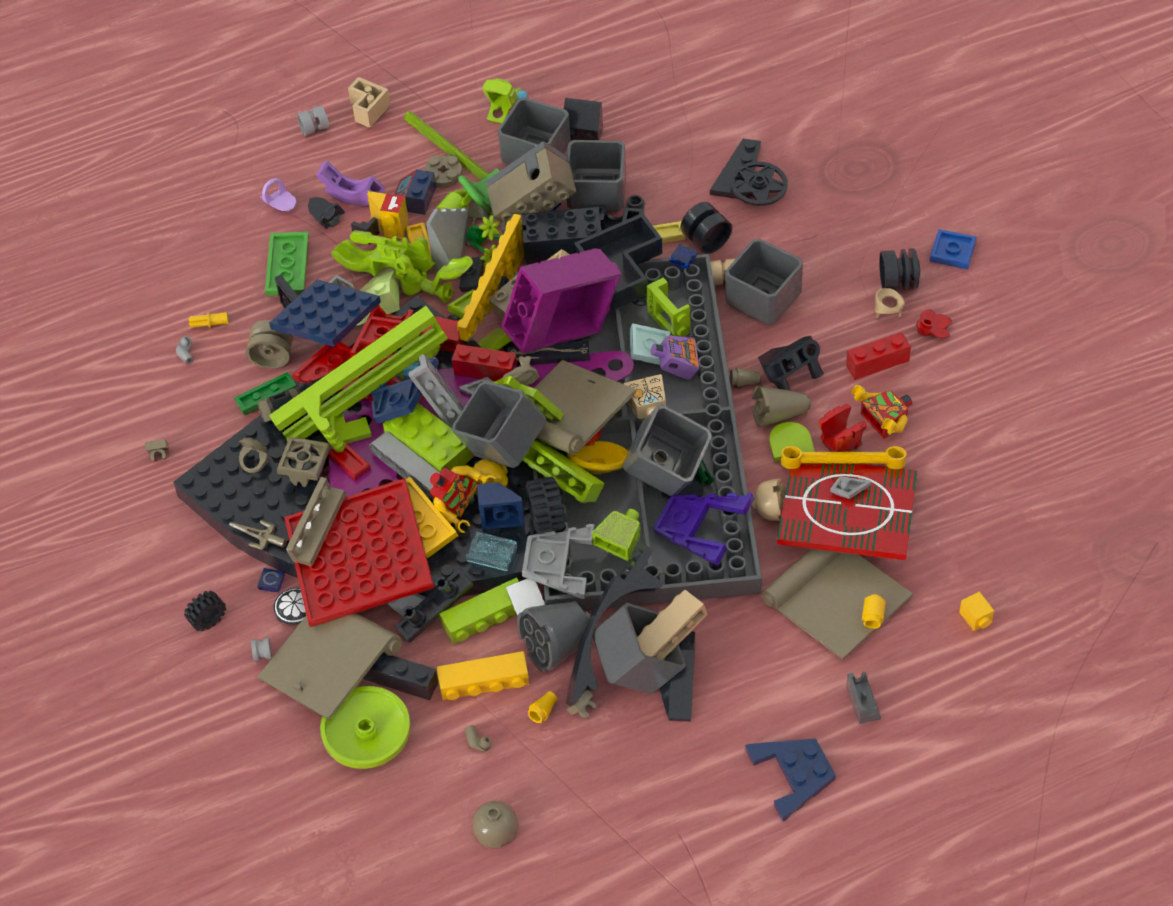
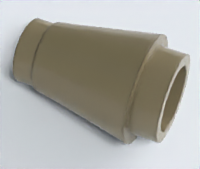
[730,367,760,387]

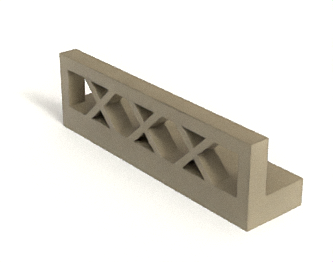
[286,477,346,566]

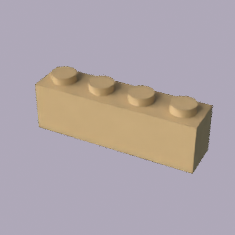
[637,590,708,660]

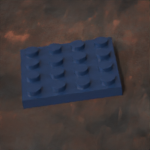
[269,280,381,347]

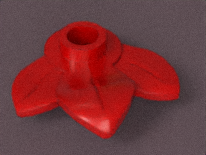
[916,309,952,338]

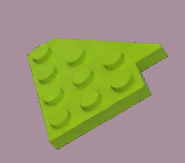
[493,376,564,421]

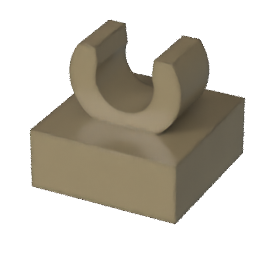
[145,439,169,461]
[566,689,596,718]

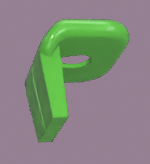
[458,168,500,214]

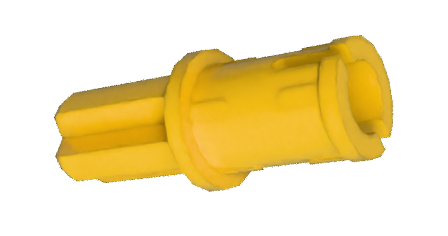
[189,312,229,328]

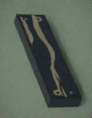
[508,341,590,366]

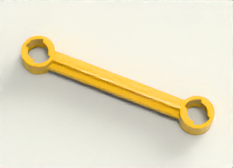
[781,446,907,469]

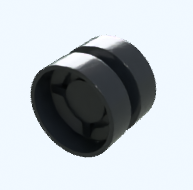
[680,202,733,254]

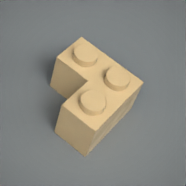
[348,77,391,128]

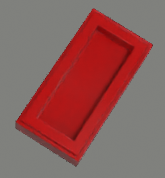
[328,442,371,481]

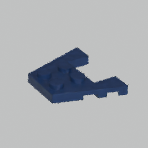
[370,356,439,423]
[745,738,836,822]

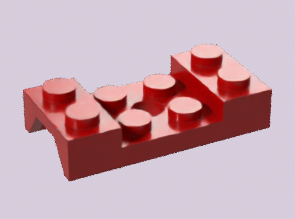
[350,305,413,368]

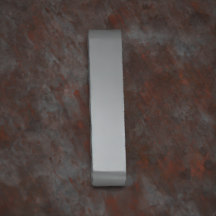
[370,431,440,501]

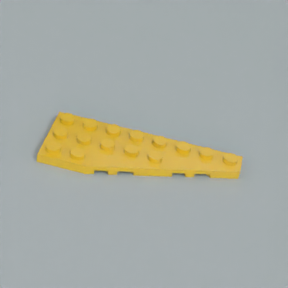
[457,214,525,341]

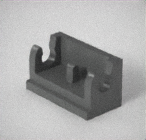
[846,672,881,724]

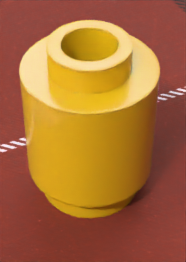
[862,594,886,629]

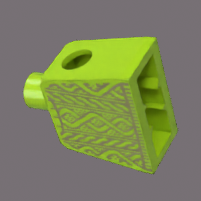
[592,509,641,561]

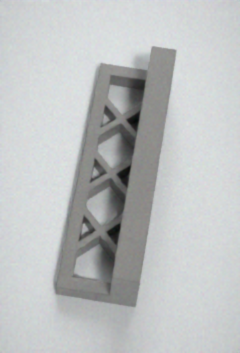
[409,354,464,428]

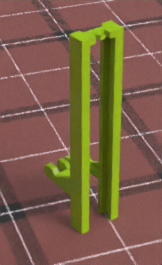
[269,306,448,453]

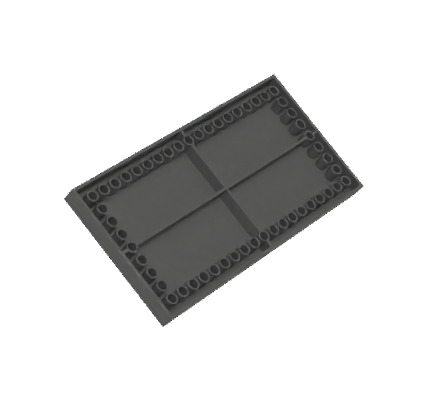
[514,254,762,611]

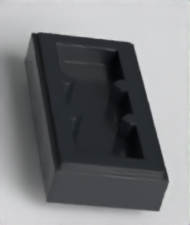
[459,256,485,292]

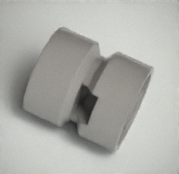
[297,105,329,136]

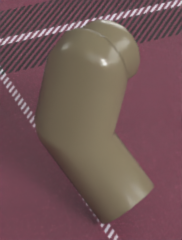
[465,725,492,752]

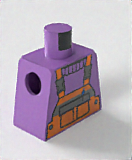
[651,335,699,380]

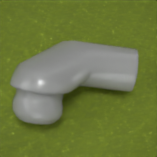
[176,336,194,364]

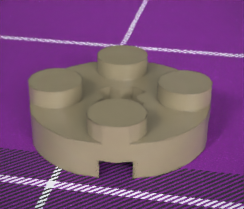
[425,155,462,188]

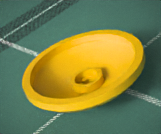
[567,440,628,474]

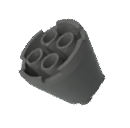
[517,601,591,672]

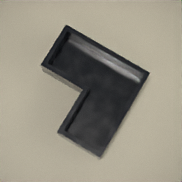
[574,213,663,310]

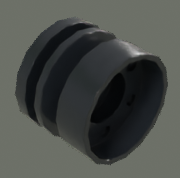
[879,248,920,291]

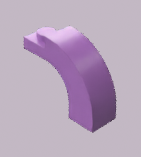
[316,161,385,206]

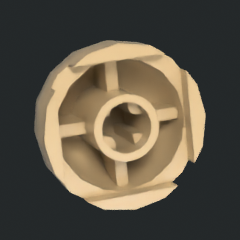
[752,478,786,521]

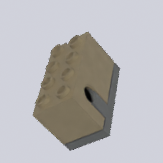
[486,141,576,229]

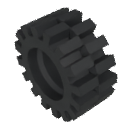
[184,591,227,631]

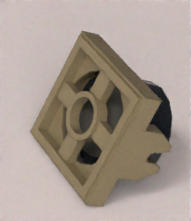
[277,437,330,487]

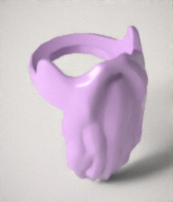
[260,178,296,212]

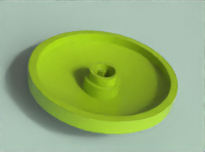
[320,686,411,769]

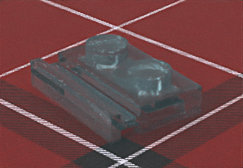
[466,532,518,571]

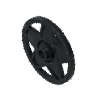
[731,161,788,206]

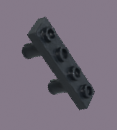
[395,568,474,643]

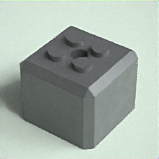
[497,97,571,165]
[567,140,626,211]
[725,238,803,325]
[452,381,546,468]
[622,405,712,496]
[593,603,686,694]

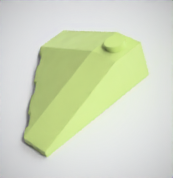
[355,267,400,327]

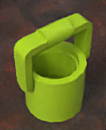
[436,189,472,211]

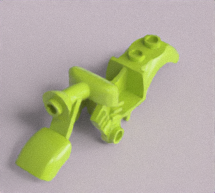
[331,230,473,303]

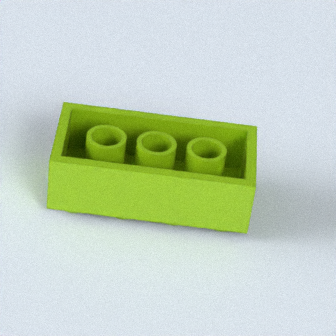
[383,403,473,473]

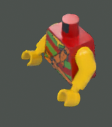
[850,385,913,439]
[430,465,496,533]

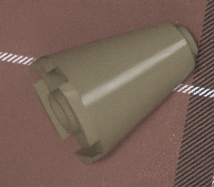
[752,386,811,427]

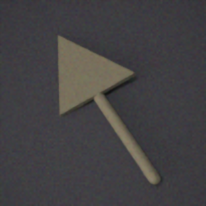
[466,202,488,246]

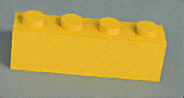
[437,651,529,700]

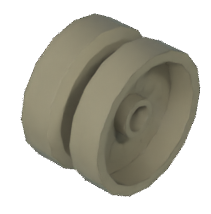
[246,320,293,369]

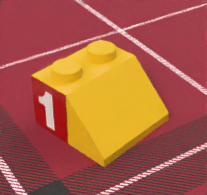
[367,191,409,239]

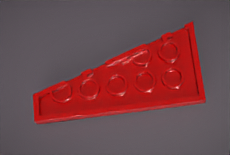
[292,341,424,404]

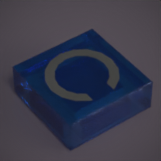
[257,568,285,593]

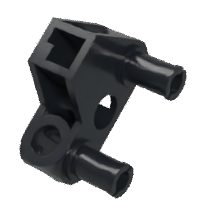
[758,336,824,391]

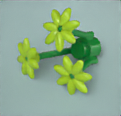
[467,215,501,267]

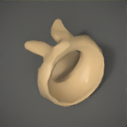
[875,288,905,319]

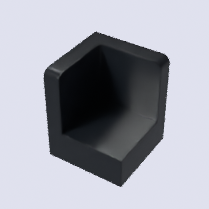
[351,217,380,245]

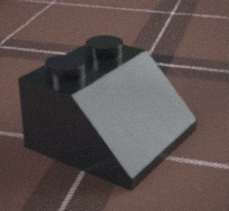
[564,98,603,141]

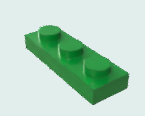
[234,372,297,416]

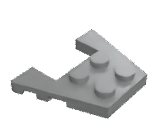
[522,524,595,599]

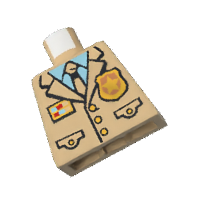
[624,374,666,419]

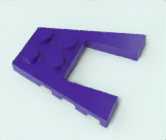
[653,493,755,566]

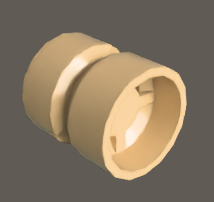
[710,258,736,286]

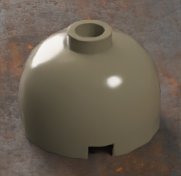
[472,801,518,849]

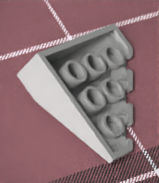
[426,208,470,280]

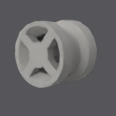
[251,637,272,661]

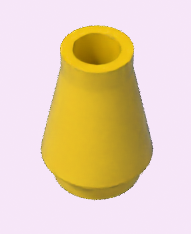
[528,691,558,723]

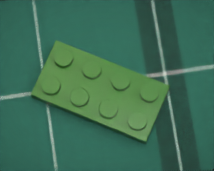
[265,232,309,296]

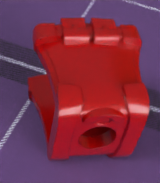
[818,404,867,452]

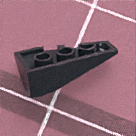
[659,631,695,722]

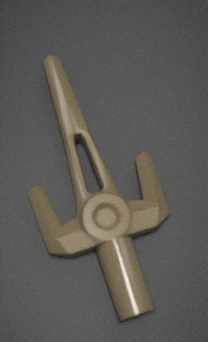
[229,520,287,550]

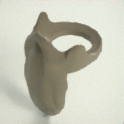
[501,355,540,386]
[239,438,270,473]

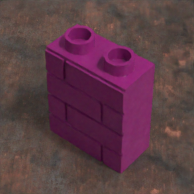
[501,248,621,354]

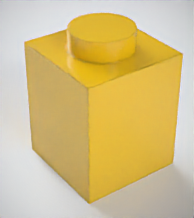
[959,591,994,631]

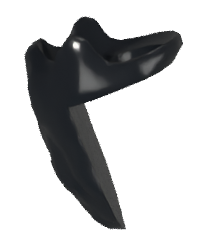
[308,197,345,229]

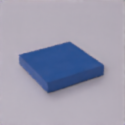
[930,229,977,269]

